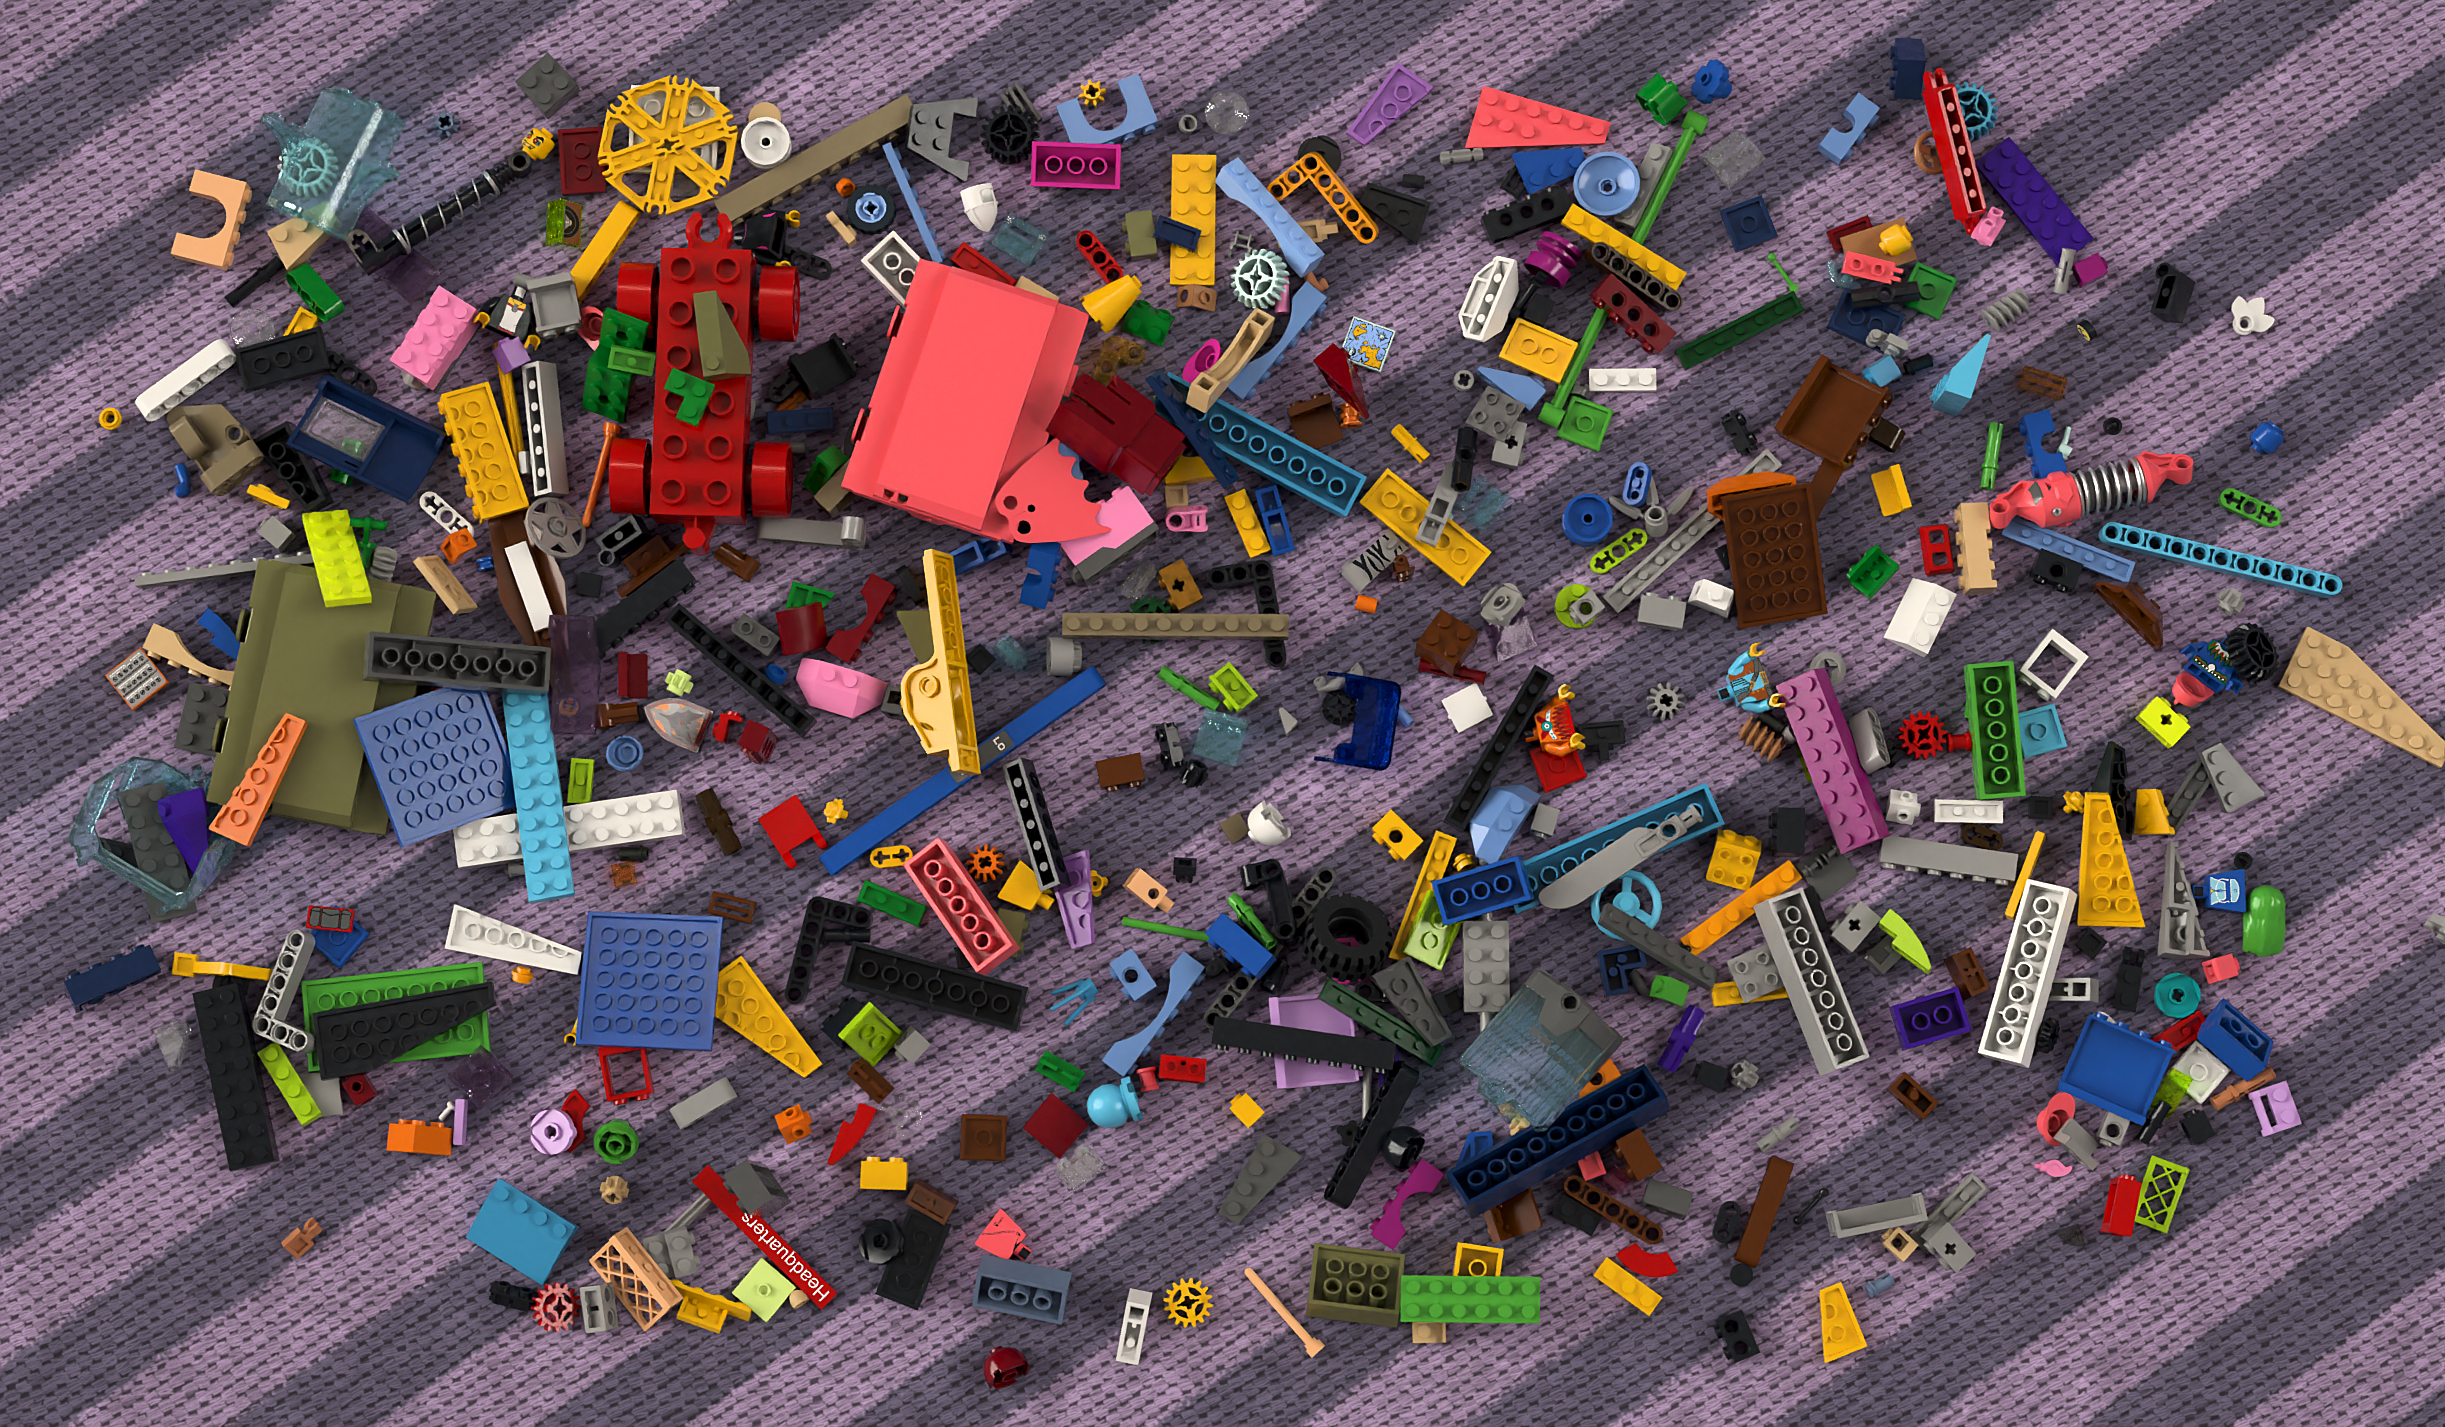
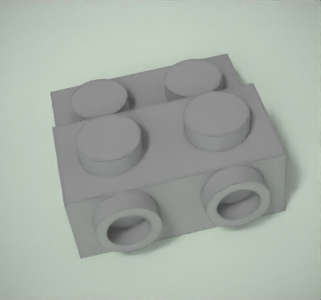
[641,1225,701,1278]

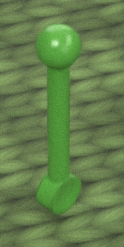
[1767,253,1798,292]

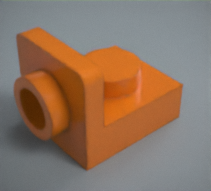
[440,528,477,565]

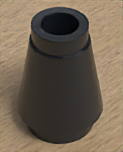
[1260,960,1290,995]

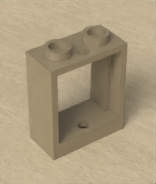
[813,458,856,519]

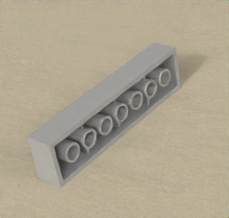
[1753,887,1870,1076]

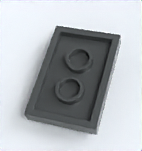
[174,682,230,757]

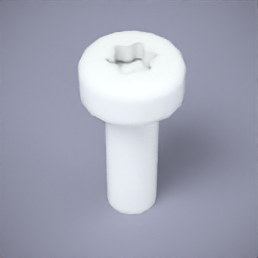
[438,1101,455,1121]

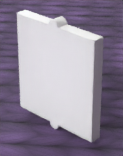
[1441,683,1493,733]

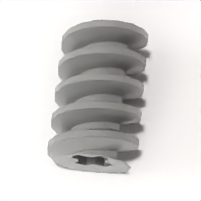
[1980,287,2030,333]

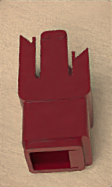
[1046,374,1187,496]

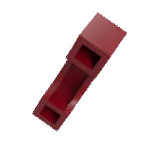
[825,573,897,665]

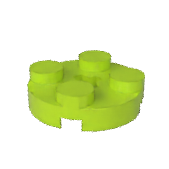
[1554,584,1597,629]

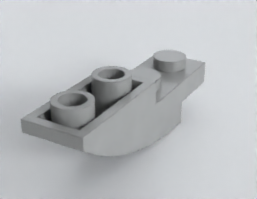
[1415,461,1459,548]

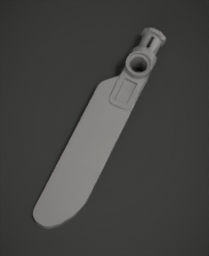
[1539,804,1703,909]

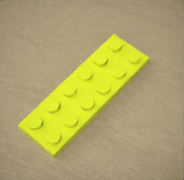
[302,509,372,607]

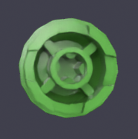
[594,1119,639,1164]

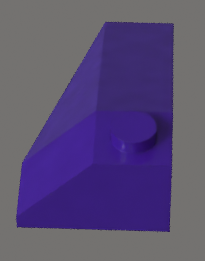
[157,787,215,884]

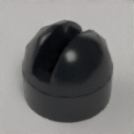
[2103,417,2122,435]
[2234,852,2252,870]

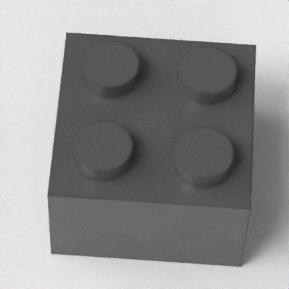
[515,53,581,119]

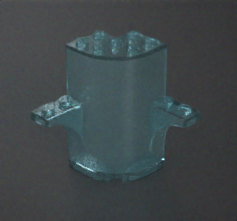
[259,86,405,241]

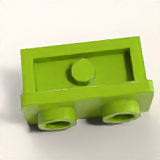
[1208,662,1258,714]

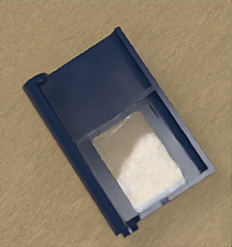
[286,375,448,504]

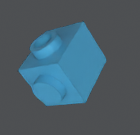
[1862,355,1901,387]

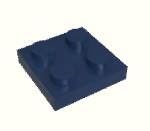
[1719,195,1778,253]

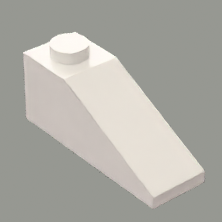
[1116,1288,1152,1365]

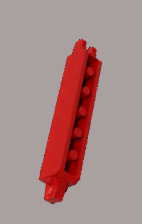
[1922,68,1987,235]

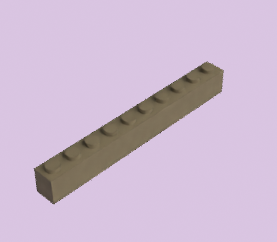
[713,94,913,229]
[1062,613,1289,640]

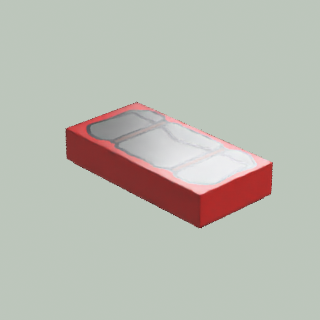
[306,905,355,933]

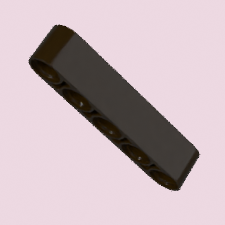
[1584,242,1682,313]

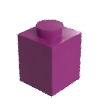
[2072,253,2108,288]

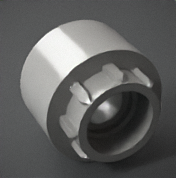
[1046,637,1082,676]

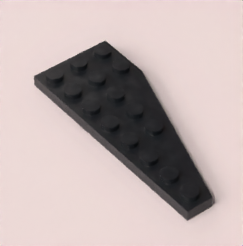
[312,981,497,1081]

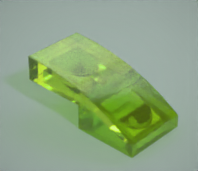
[2149,1068,2193,1119]

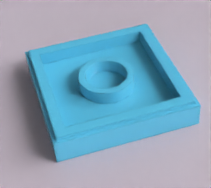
[2018,704,2067,759]

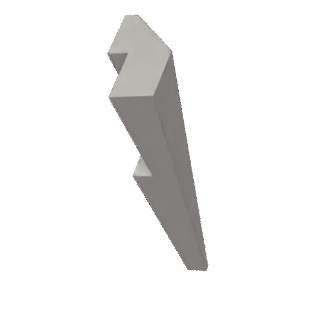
[2157,842,2210,960]

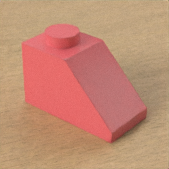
[2202,953,2240,984]

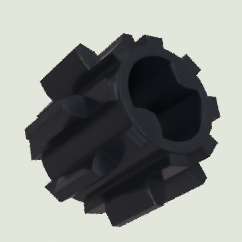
[1179,759,1209,789]

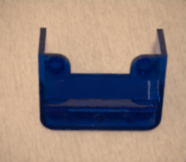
[1314,671,1401,771]

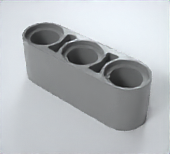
[1849,707,1890,774]
[669,1077,738,1130]

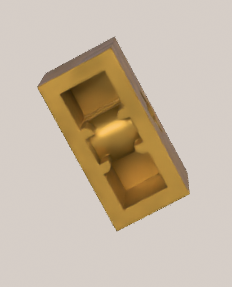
[1157,559,1203,613]

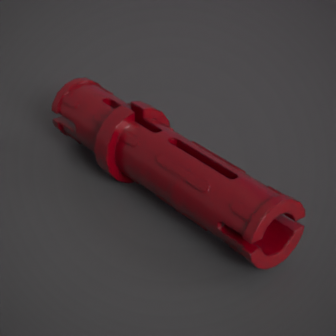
[1418,658,1487,686]

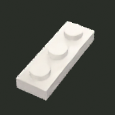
[1589,368,1656,392]
[1934,799,2003,824]

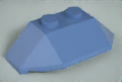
[1469,784,1541,864]

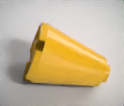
[1080,274,1143,334]

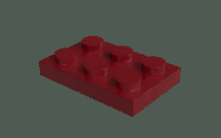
[558,126,607,196]

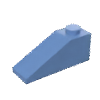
[1476,366,1546,415]

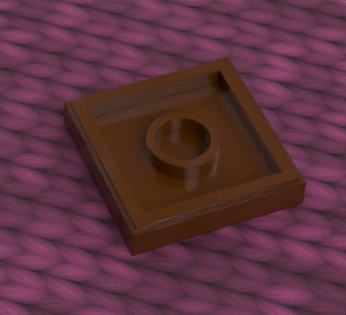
[960,1114,1007,1161]

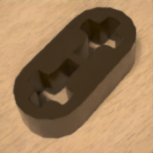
[1960,823,2003,851]

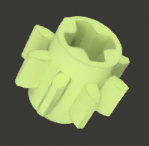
[665,669,694,697]

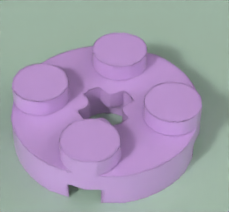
[531,1109,577,1155]

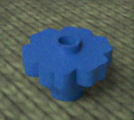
[1691,59,1732,104]

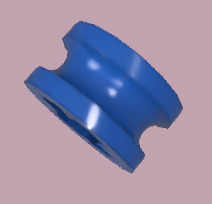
[476,556,495,572]

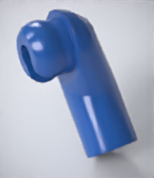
[174,463,190,498]

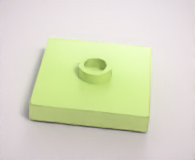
[732,1258,797,1322]

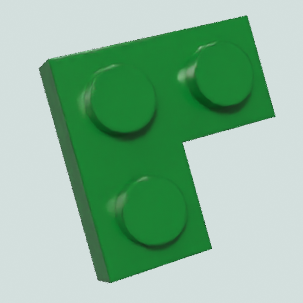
[664,368,716,428]

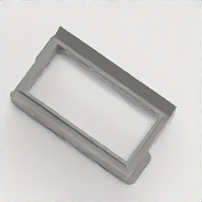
[1825,1193,1928,1239]

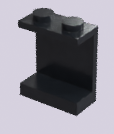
[787,333,858,401]

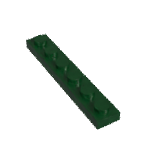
[1675,291,1804,371]
[1318,978,1444,1067]

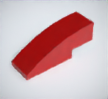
[827,1103,878,1166]

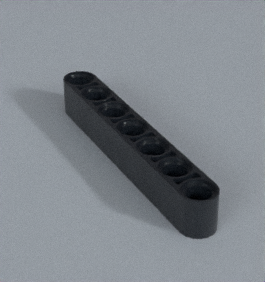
[1324,1061,1419,1209]

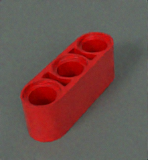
[1076,230,1123,285]

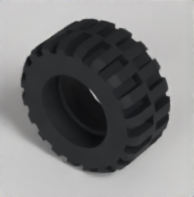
[1302,894,1393,982]

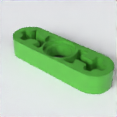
[2218,488,2282,528]

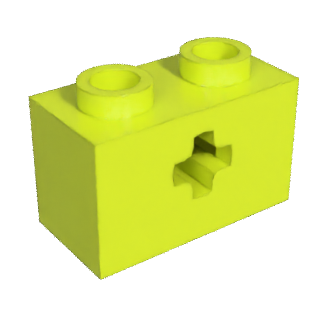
[2135,696,2190,749]

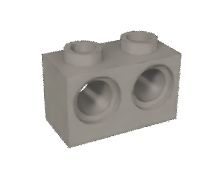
[580,1282,619,1333]

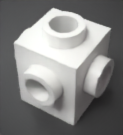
[1886,789,1921,825]

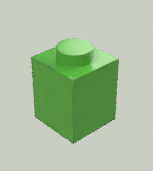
[1649,974,1690,1007]

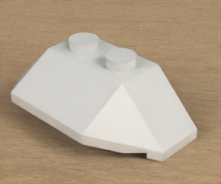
[1458,256,1519,342]

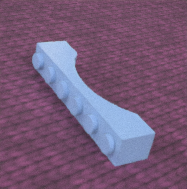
[1215,158,1325,278]

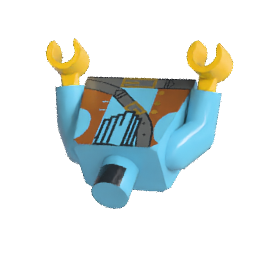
[1717,642,1785,713]

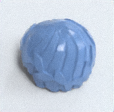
[606,735,643,771]

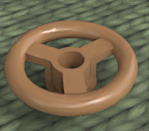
[1914,131,1943,175]

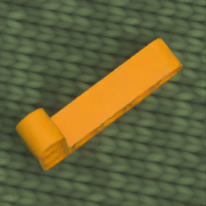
[1267,152,1379,243]

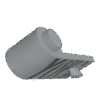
[1341,529,1408,593]

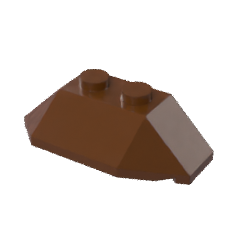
[2092,581,2163,651]

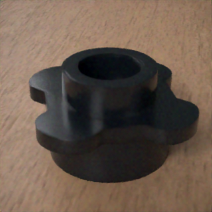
[1336,1120,1358,1146]

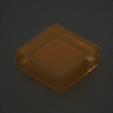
[611,861,638,888]

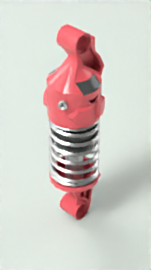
[1989,451,2193,529]

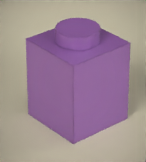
[492,337,531,375]

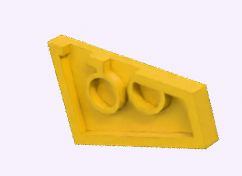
[1819,1282,1867,1363]

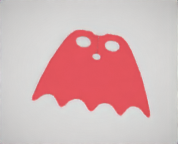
[995,438,1111,543]

